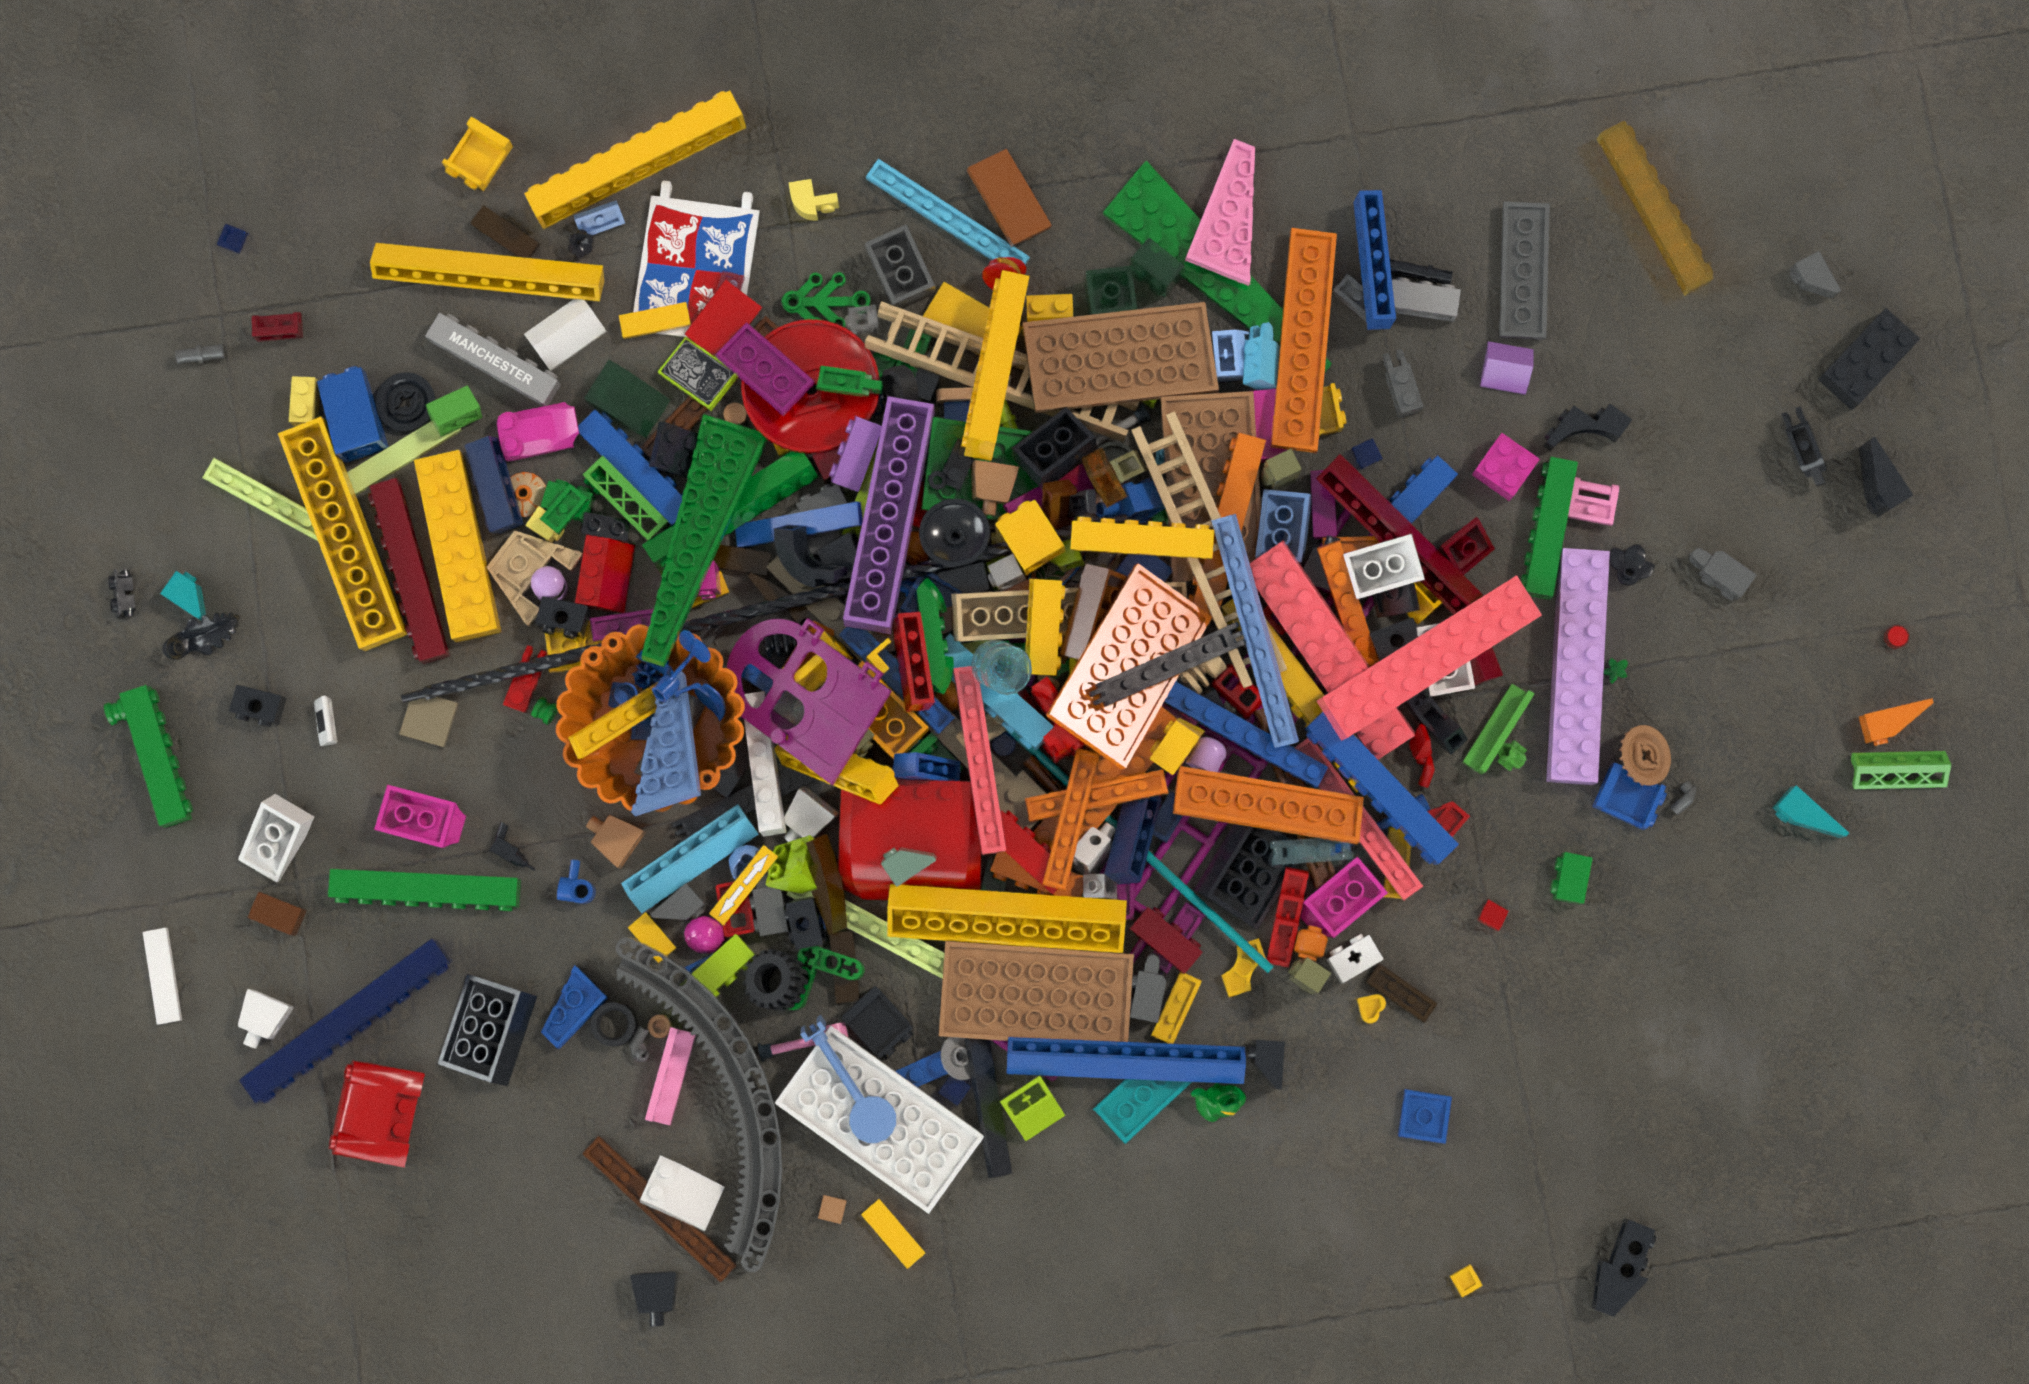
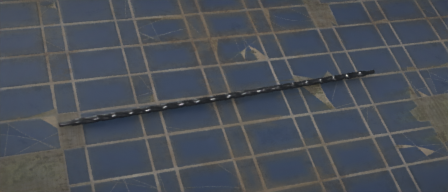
[401,514,1128,703]

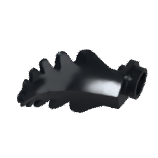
[163,612,240,660]

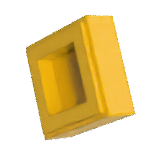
[1450,1264,1483,1297]

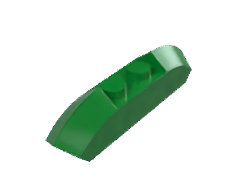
[915,578,954,694]

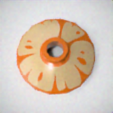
[510,472,546,518]

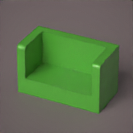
[426,385,482,437]

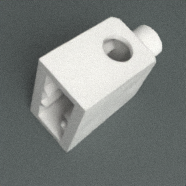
[784,786,839,842]
[1072,823,1116,875]
[238,989,294,1049]

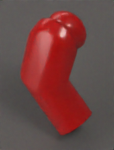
[1416,756,1435,788]

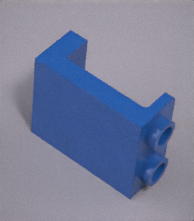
[1592,763,1667,830]

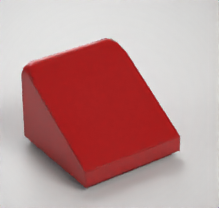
[1409,724,1432,759]
[1477,899,1509,931]

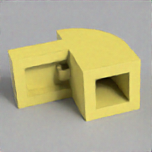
[789,179,839,221]

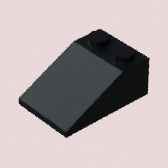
[1859,437,1913,518]

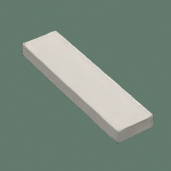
[143,928,182,1025]

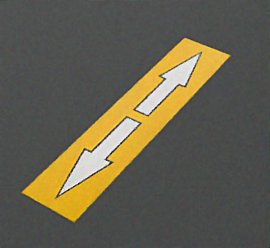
[709,845,778,926]

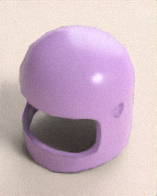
[531,566,568,601]
[1186,737,1226,772]

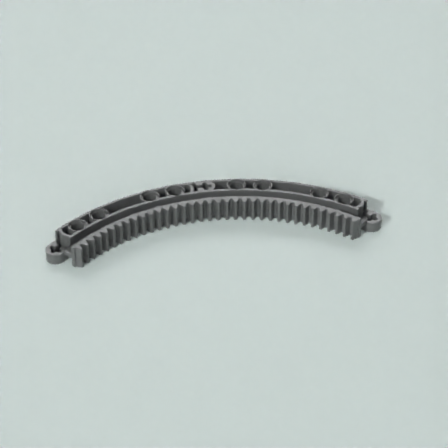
[616,937,782,1272]

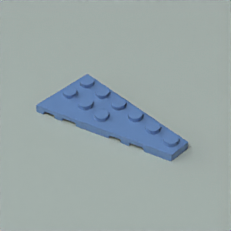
[631,671,701,816]

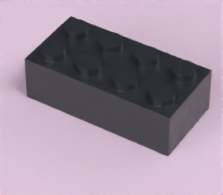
[1818,308,1920,410]

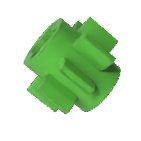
[1498,740,1527,771]

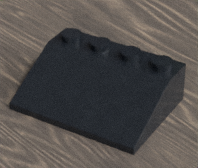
[1194,824,1303,930]
[438,974,537,1087]

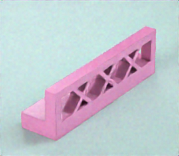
[645,1027,696,1125]

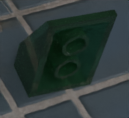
[585,360,671,439]

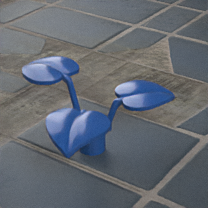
[636,630,726,722]

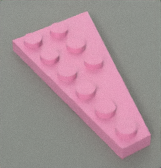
[1185,139,1255,286]

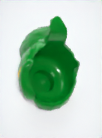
[1190,1083,1246,1122]

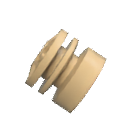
[1177,656,1227,694]

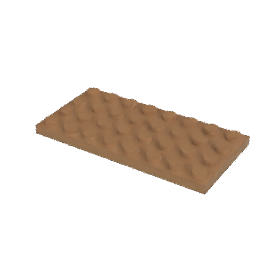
[1022,302,1219,413]
[1160,391,1261,582]
[939,941,1134,1042]

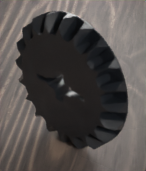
[375,372,436,432]

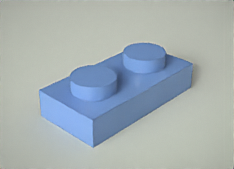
[573,200,625,235]

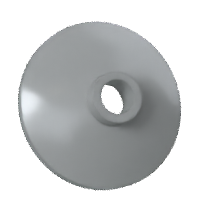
[941,1037,971,1080]

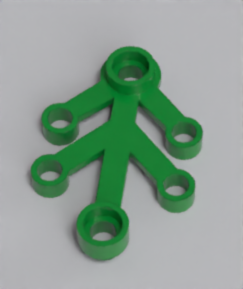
[781,272,871,328]

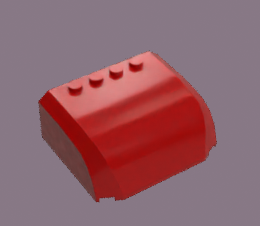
[839,779,981,901]

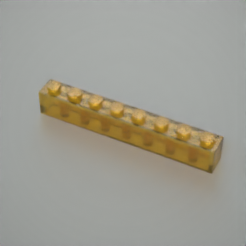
[1597,120,1714,296]

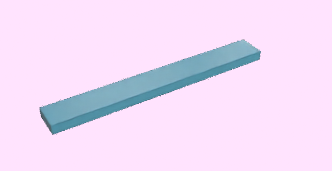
[866,159,1030,265]

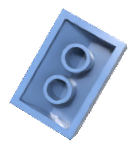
[1255,489,1312,567]

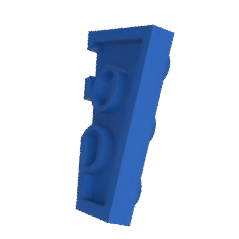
[541,965,608,1049]

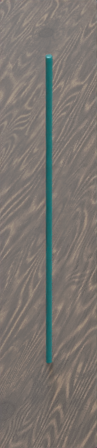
[894,616,1274,973]

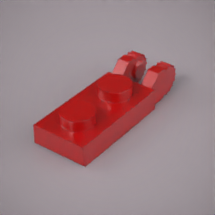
[503,645,547,714]

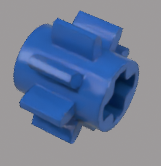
[632,662,662,690]

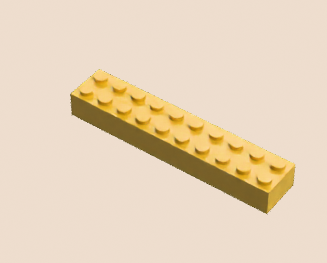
[524,90,746,230]
[278,417,408,651]
[887,884,1127,953]

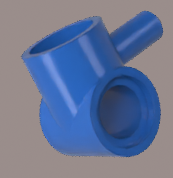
[608,682,639,708]
[557,859,596,904]

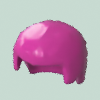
[684,916,725,954]

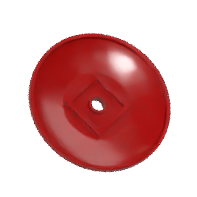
[741,319,880,453]

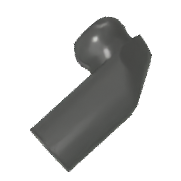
[1670,781,1697,815]
[629,1026,649,1062]

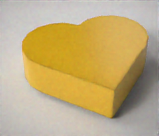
[1357,994,1386,1023]

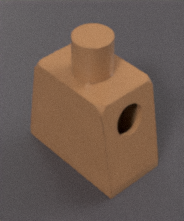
[971,460,1019,516]
[586,815,646,869]

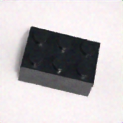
[1012,407,1098,490]

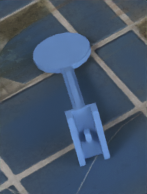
[800,1015,896,1143]

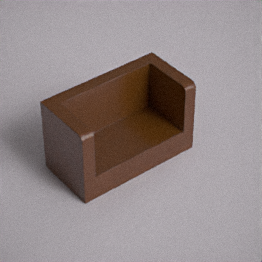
[1041,479,1077,530]
[247,891,307,936]

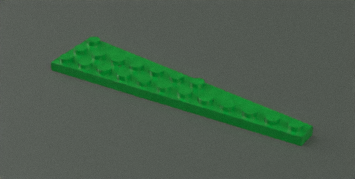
[1103,161,1332,373]
[641,414,768,667]

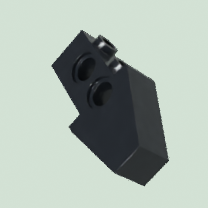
[1592,1218,1656,1317]

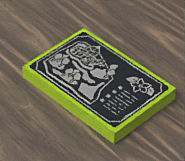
[658,337,738,411]

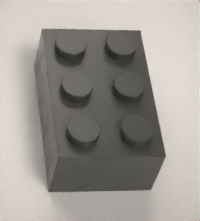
[865,224,936,308]

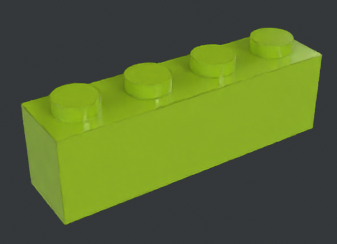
[680,934,755,997]

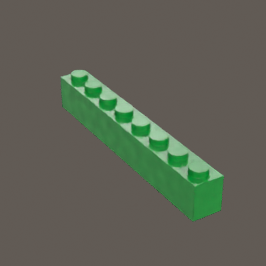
[642,451,818,575]
[328,869,521,911]

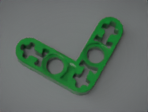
[788,946,865,1011]

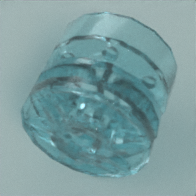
[971,639,1032,695]

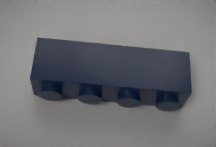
[465,436,524,534]
[1105,796,1162,885]

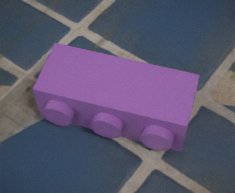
[829,416,882,492]

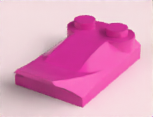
[497,402,579,462]
[374,785,466,848]
[1300,857,1388,938]

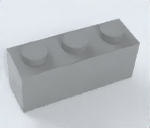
[1392,278,1461,322]

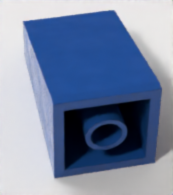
[317,366,389,463]

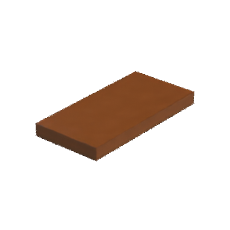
[966,149,1052,247]

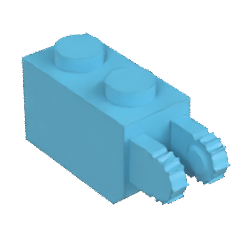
[1243,322,1280,390]

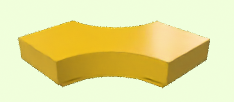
[1221,938,1266,998]

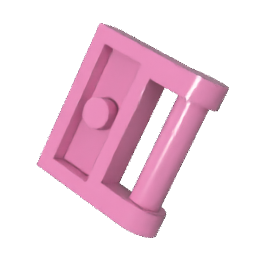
[1568,477,1619,526]

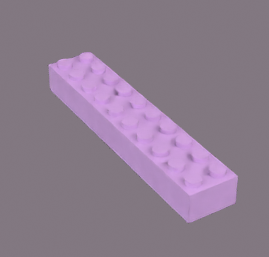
[1546,548,1610,785]

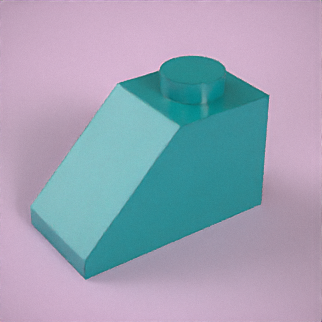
[160,571,206,620]

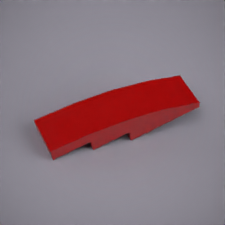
[1266,867,1309,968]

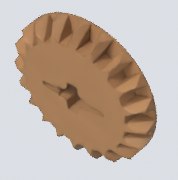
[1619,725,1671,786]

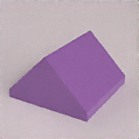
[1480,341,1533,395]

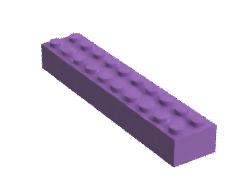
[843,396,935,634]

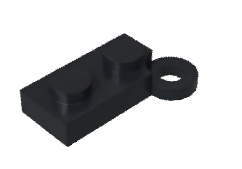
[928,438,974,491]

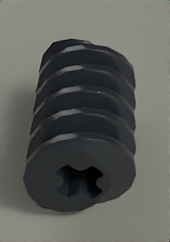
[765,626,810,658]

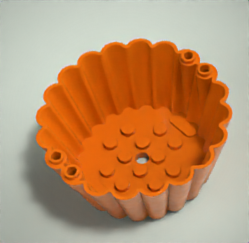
[556,624,745,812]

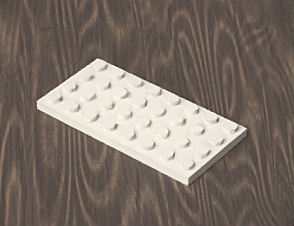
[775,1025,984,1214]

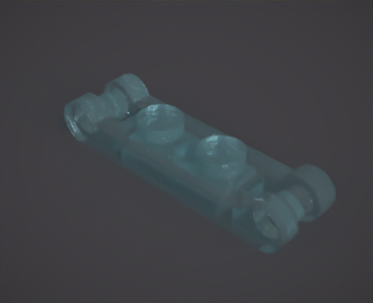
[1270,838,1354,865]

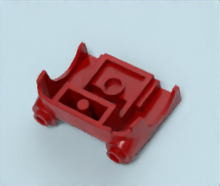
[1031,676,1085,763]
[328,1060,425,1168]

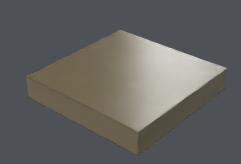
[399,690,459,748]

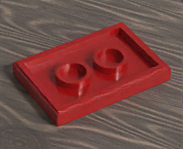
[684,279,763,357]

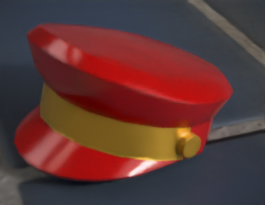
[982,257,1026,290]

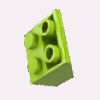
[765,835,817,894]
[1000,1076,1065,1141]

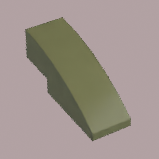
[1109,450,1147,484]

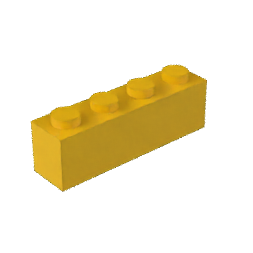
[1024,579,1065,675]

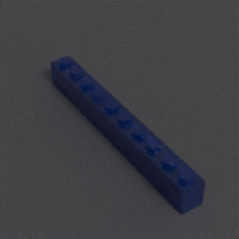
[239,938,452,1104]

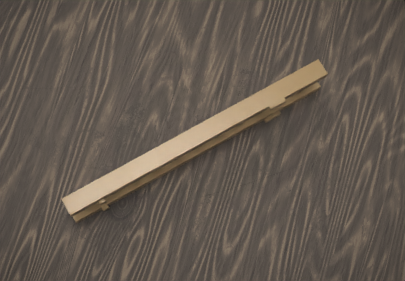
[865,301,1139,443]
[1132,411,1287,689]

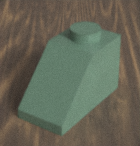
[881,847,937,887]

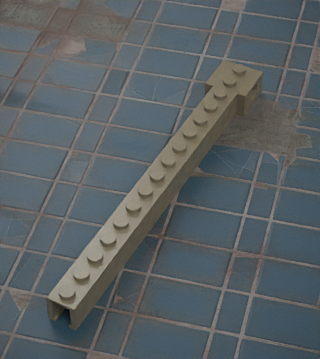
[766,556,1046,830]

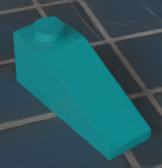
[1772,785,1849,838]

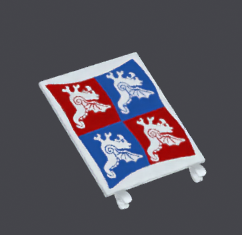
[633,181,760,338]

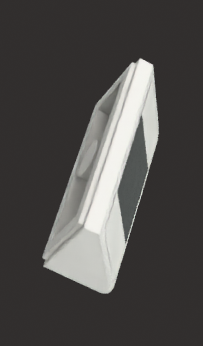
[314,696,338,746]

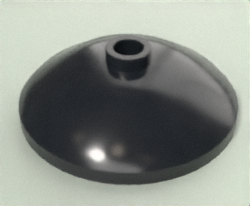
[919,499,990,567]

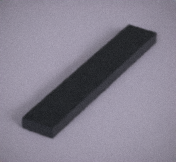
[965,1038,1012,1178]

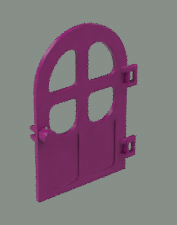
[727,618,892,785]

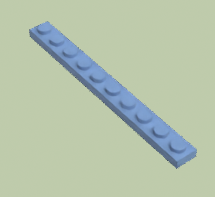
[1212,514,1299,748]

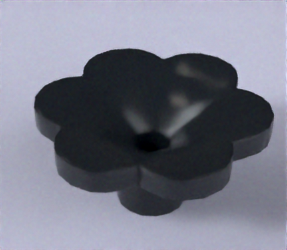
[568,229,594,258]

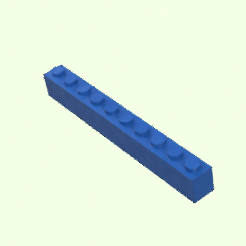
[1007,1037,1246,1084]

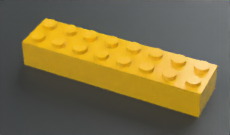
[961,270,1029,461]
[414,450,501,643]

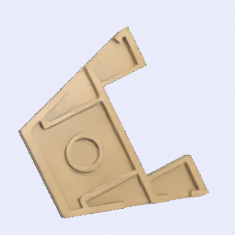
[487,530,583,627]

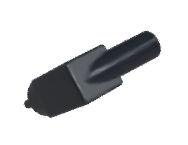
[490,821,536,871]

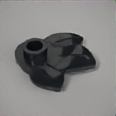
[1610,544,1655,586]

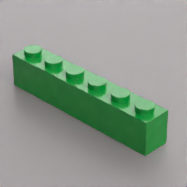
[1520,457,1578,600]
[119,685,193,828]

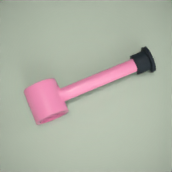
[758,1022,848,1062]

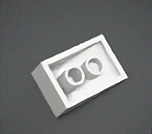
[1343,534,1425,599]
[238,794,314,882]
[640,1155,725,1231]

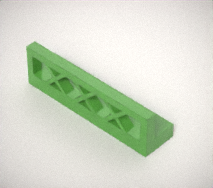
[583,455,669,541]
[1462,684,1535,775]
[1851,751,1951,789]

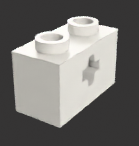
[1326,934,1384,984]

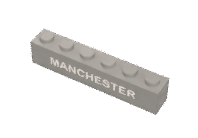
[425,313,561,406]

